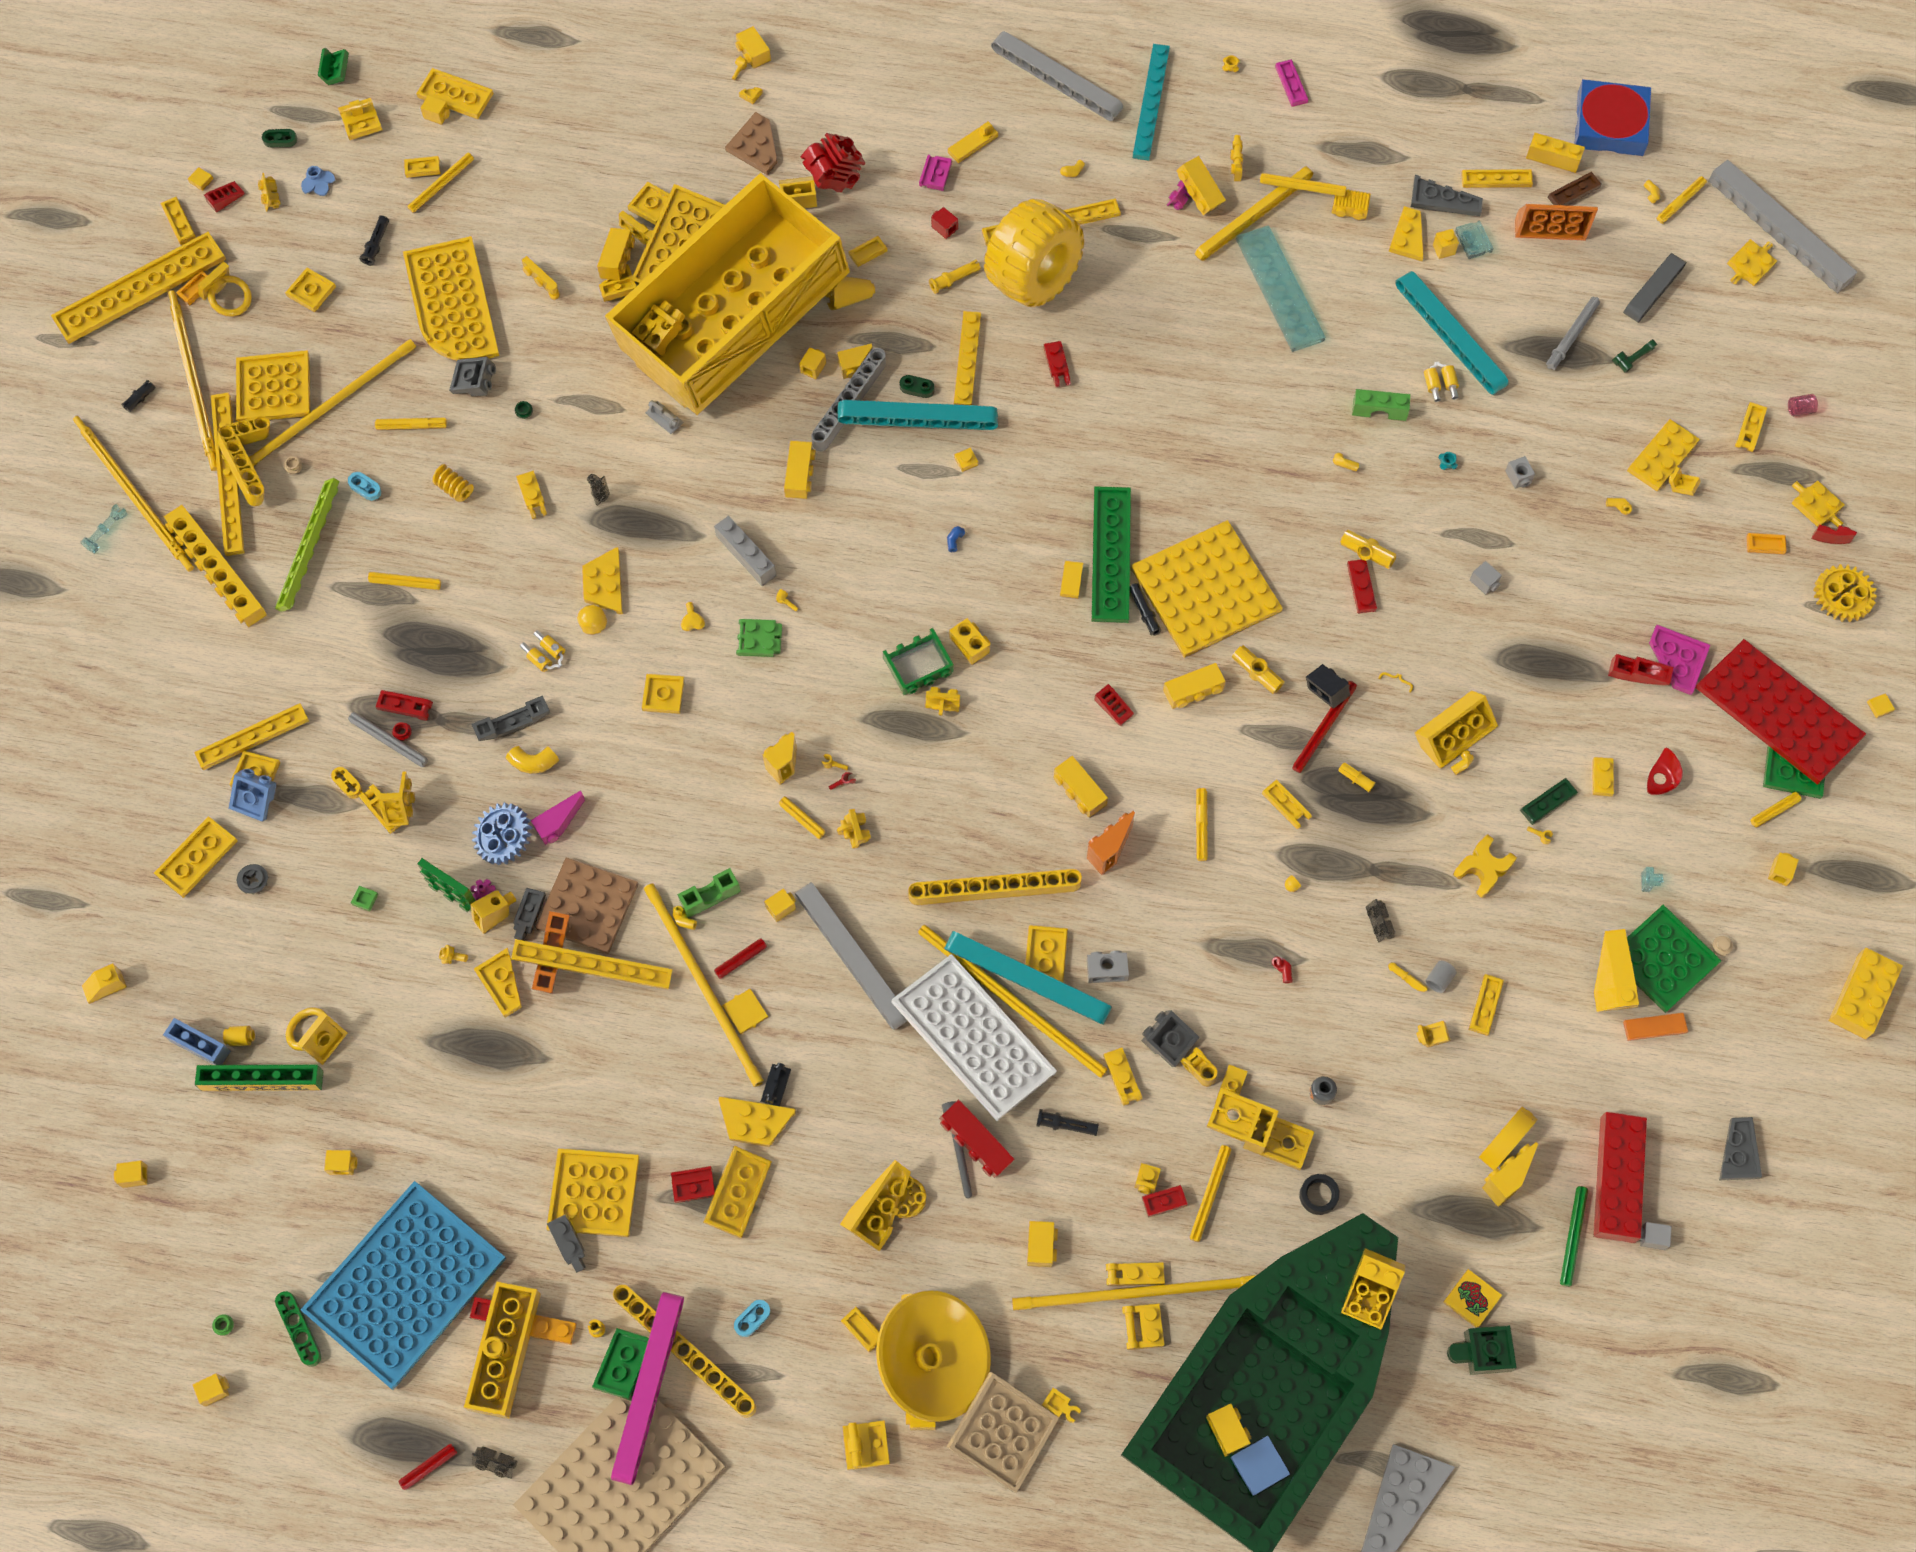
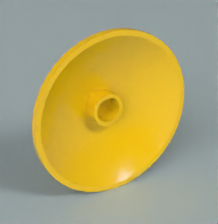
[876,1290,991,1422]

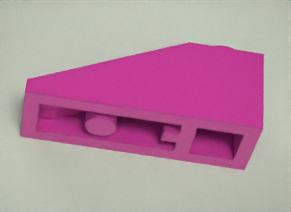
[531,790,585,845]

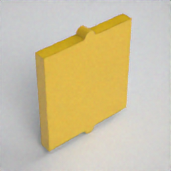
[722,989,768,1035]

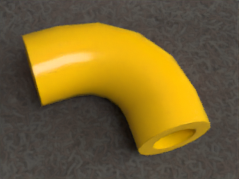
[506,746,560,774]

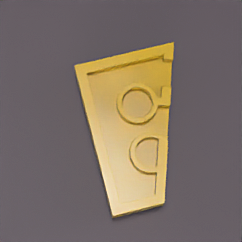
[1388,206,1423,261]
[474,948,522,1018]

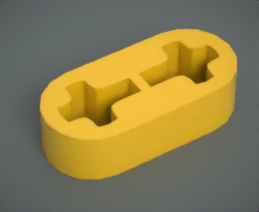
[331,767,362,799]

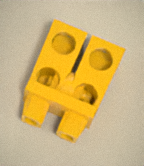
[632,300,685,357]

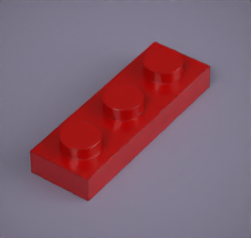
[1347,559,1377,614]

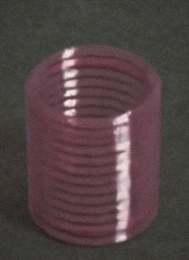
[1788,394,1818,417]

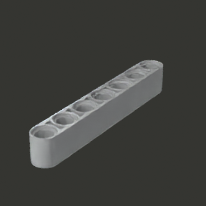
[811,348,886,451]

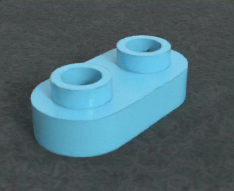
[348,472,381,501]
[734,1300,771,1337]

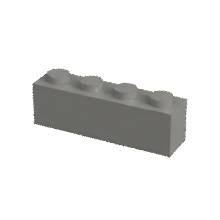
[714,515,776,586]

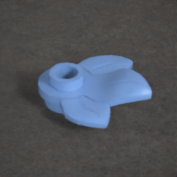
[301,166,335,196]

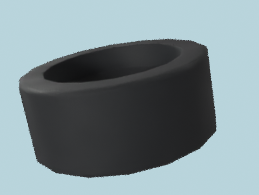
[1299,1174,1340,1215]

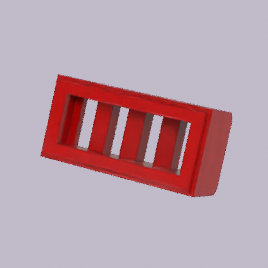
[203,181,245,213]
[1094,684,1134,726]

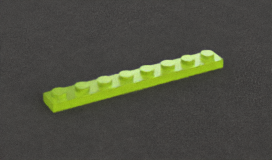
[275,478,340,612]

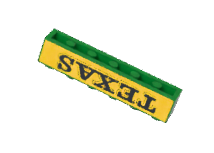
[194,1065,324,1091]

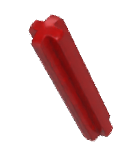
[714,938,767,979]
[398,1444,457,1490]

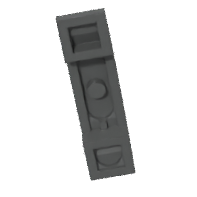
[472,695,550,741]

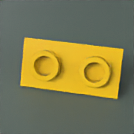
[258,173,281,212]

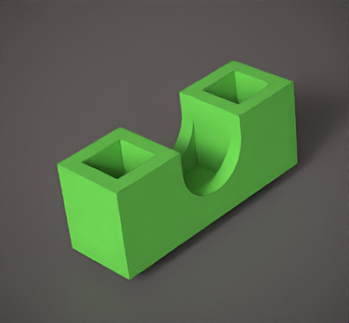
[1352,389,1411,421]
[677,868,741,918]

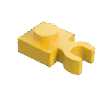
[1041,1387,1081,1423]

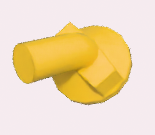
[439,945,468,964]

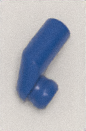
[947,526,965,552]

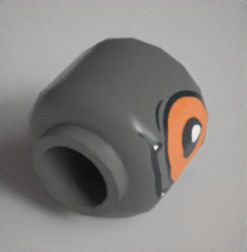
[1309,1076,1337,1105]

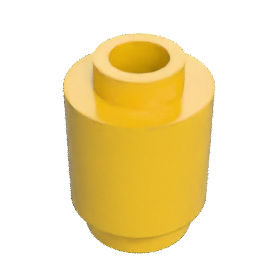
[223,1026,255,1046]

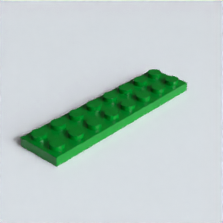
[1091,486,1131,623]

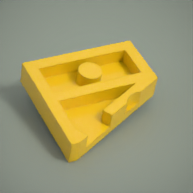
[599,264,637,302]

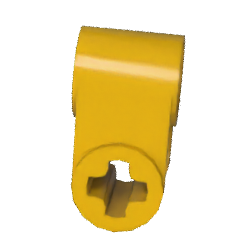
[1181,1047,1217,1087]

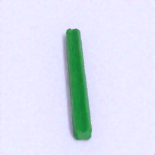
[1560,1186,1588,1287]

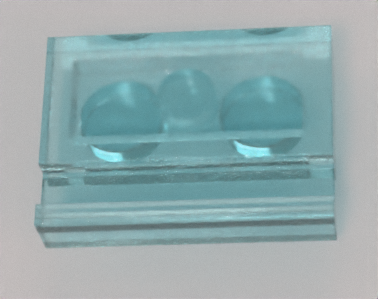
[1455,220,1493,259]

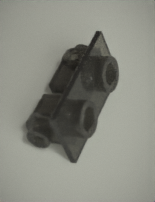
[587,474,610,506]
[1366,899,1395,943]
[472,1446,518,1479]

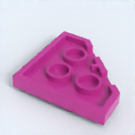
[1649,624,1710,695]

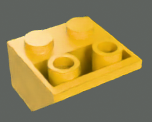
[779,176,817,208]
[762,732,797,785]

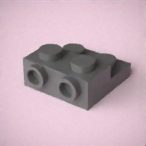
[449,357,496,397]
[1141,1010,1200,1067]

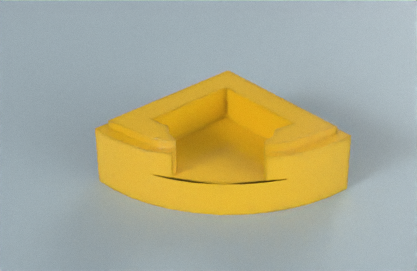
[739,87,763,104]

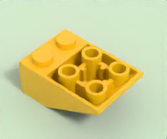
[1482,1142,1538,1207]
[1341,1249,1405,1329]

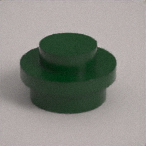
[515,401,533,419]

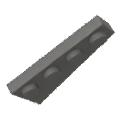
[1411,174,1483,217]

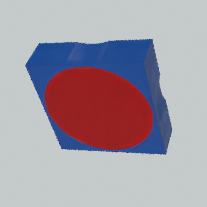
[1574,79,1651,156]

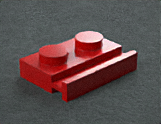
[671,1166,715,1203]

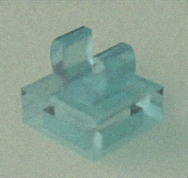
[1641,867,1663,892]

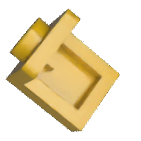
[1669,467,1701,496]
[1416,1021,1450,1047]

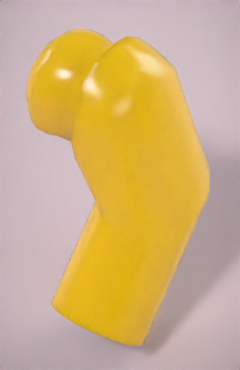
[1333,453,1359,471]
[1606,498,1632,515]
[673,905,697,930]

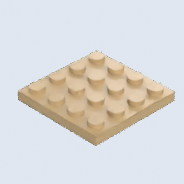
[946,1372,1059,1493]

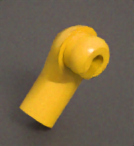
[1060,160,1085,177]
[1643,180,1660,204]
[1451,750,1474,775]

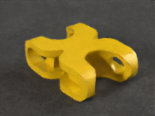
[1453,834,1517,898]

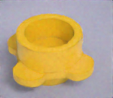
[1222,55,1240,72]

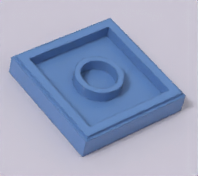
[1231,1436,1290,1496]

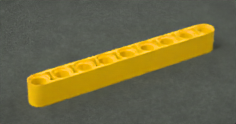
[908,869,1082,905]
[613,1285,756,1418]

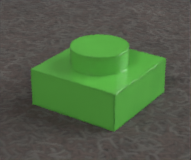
[351,886,378,912]

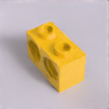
[949,618,991,665]

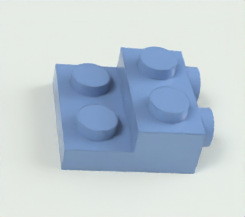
[228,769,277,822]

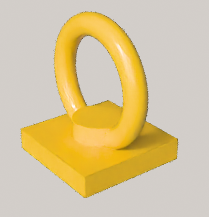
[198,261,252,317]
[285,1007,348,1065]

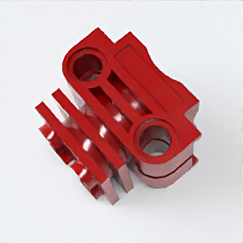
[800,133,866,193]

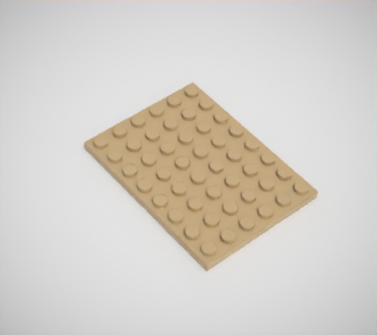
[513,1397,725,1552]

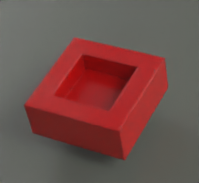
[469,1297,491,1322]

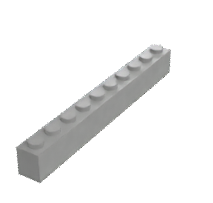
[1709,159,1857,294]

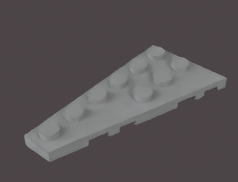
[1361,1444,1455,1552]

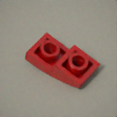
[1811,524,1857,544]

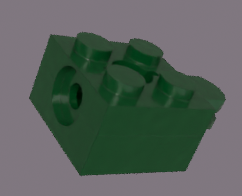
[1447,1325,1517,1375]

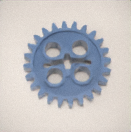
[472,803,532,865]

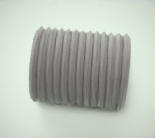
[1425,960,1457,993]

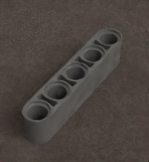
[1623,253,1687,323]

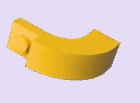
[1478,1107,1538,1170]

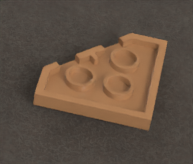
[725,112,777,175]

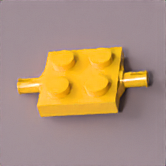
[1727,239,1777,286]
[1791,480,1845,528]

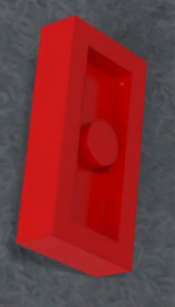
[1142,1185,1188,1218]

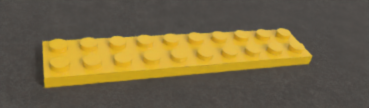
[51,232,226,344]

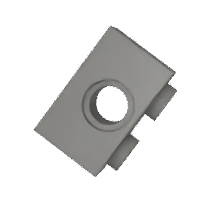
[1087,950,1129,983]

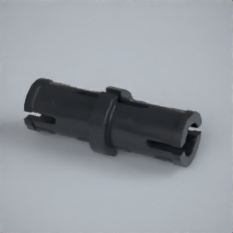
[121,380,156,413]

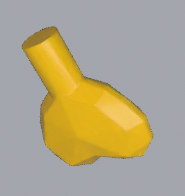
[681,602,705,632]

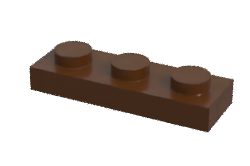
[1548,171,1602,206]

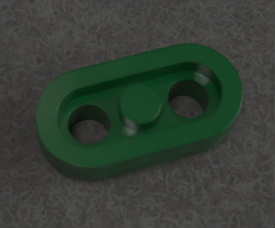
[262,129,298,148]
[899,375,935,398]

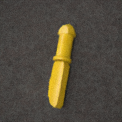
[1388,962,1428,992]

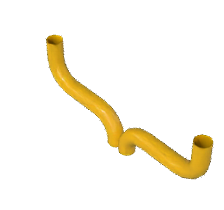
[1378,672,1413,693]

